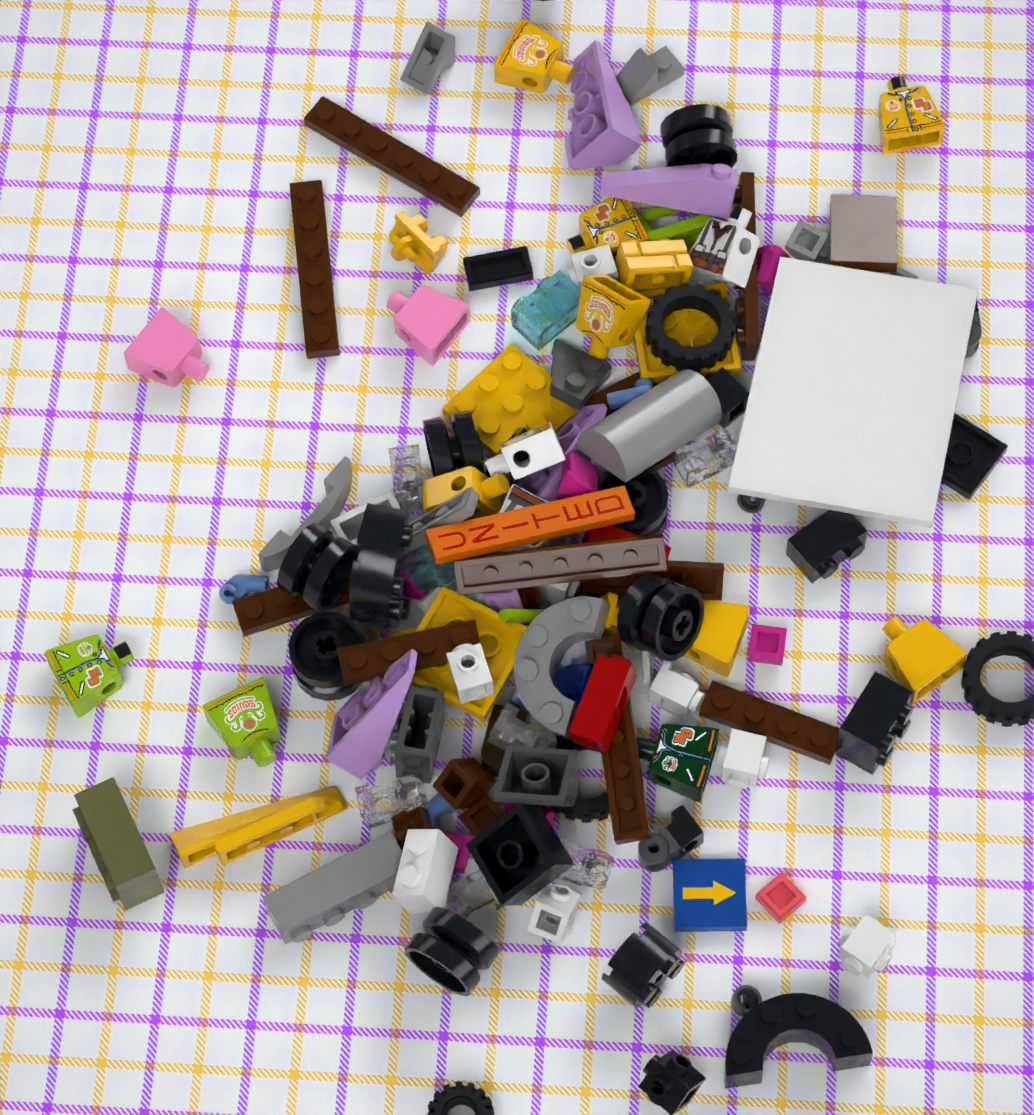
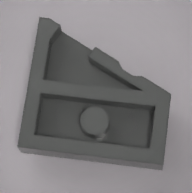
[550,339,612,410]

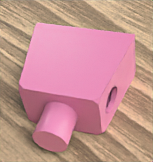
[387,286,470,366]
[124,307,209,387]

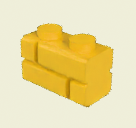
[614,238,693,291]

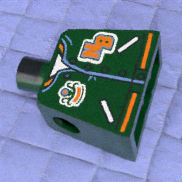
[637,723,719,803]

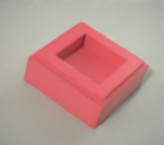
[755,872,807,924]

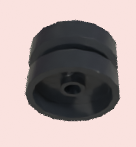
[660,104,737,168]
[422,410,485,477]
[597,467,669,536]
[277,522,360,612]
[617,573,704,661]
[289,611,365,701]
[404,907,499,996]

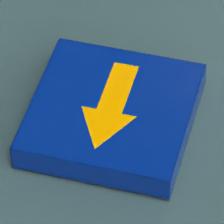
[673,858,747,932]

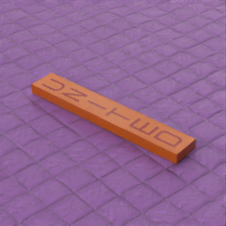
[425,485,635,565]

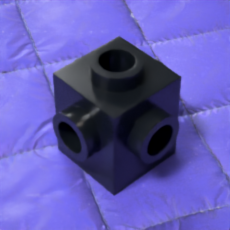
[638,1049,706,1115]

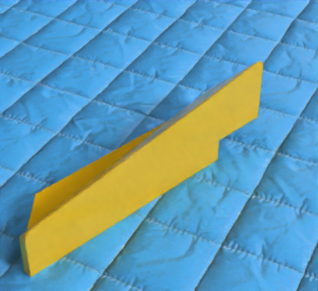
[170,786,347,868]

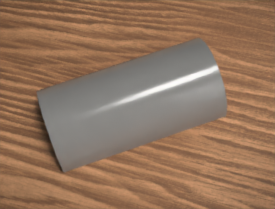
[577,369,722,483]

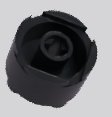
[601,923,685,1008]

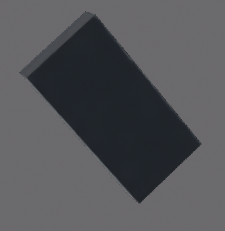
[463,246,534,292]

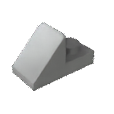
[400,22,455,94]
[616,46,684,106]

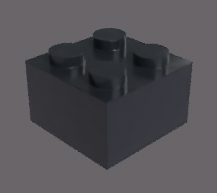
[836,671,914,775]
[466,804,575,906]

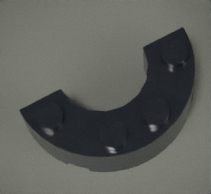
[349,503,413,629]
[724,993,873,1089]

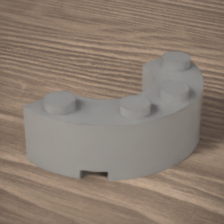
[514,597,611,741]

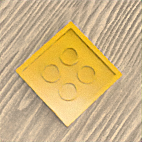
[633,283,742,383]
[442,343,584,457]
[410,586,527,722]

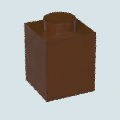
[432,757,497,810]

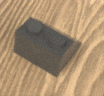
[493,745,581,807]

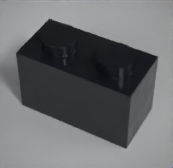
[786,510,867,583]

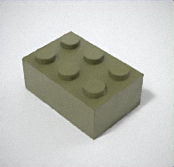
[72,777,164,910]

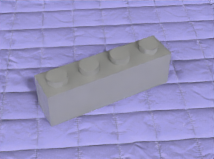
[263,831,402,945]

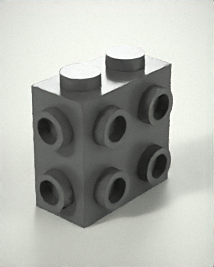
[389,685,445,785]

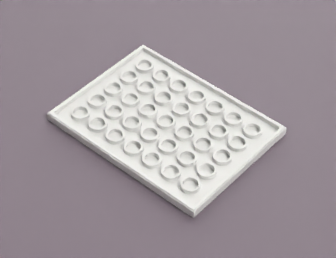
[728,257,978,528]

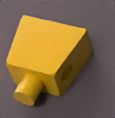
[684,600,750,678]
[882,616,967,705]

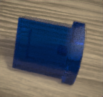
[551,658,594,704]

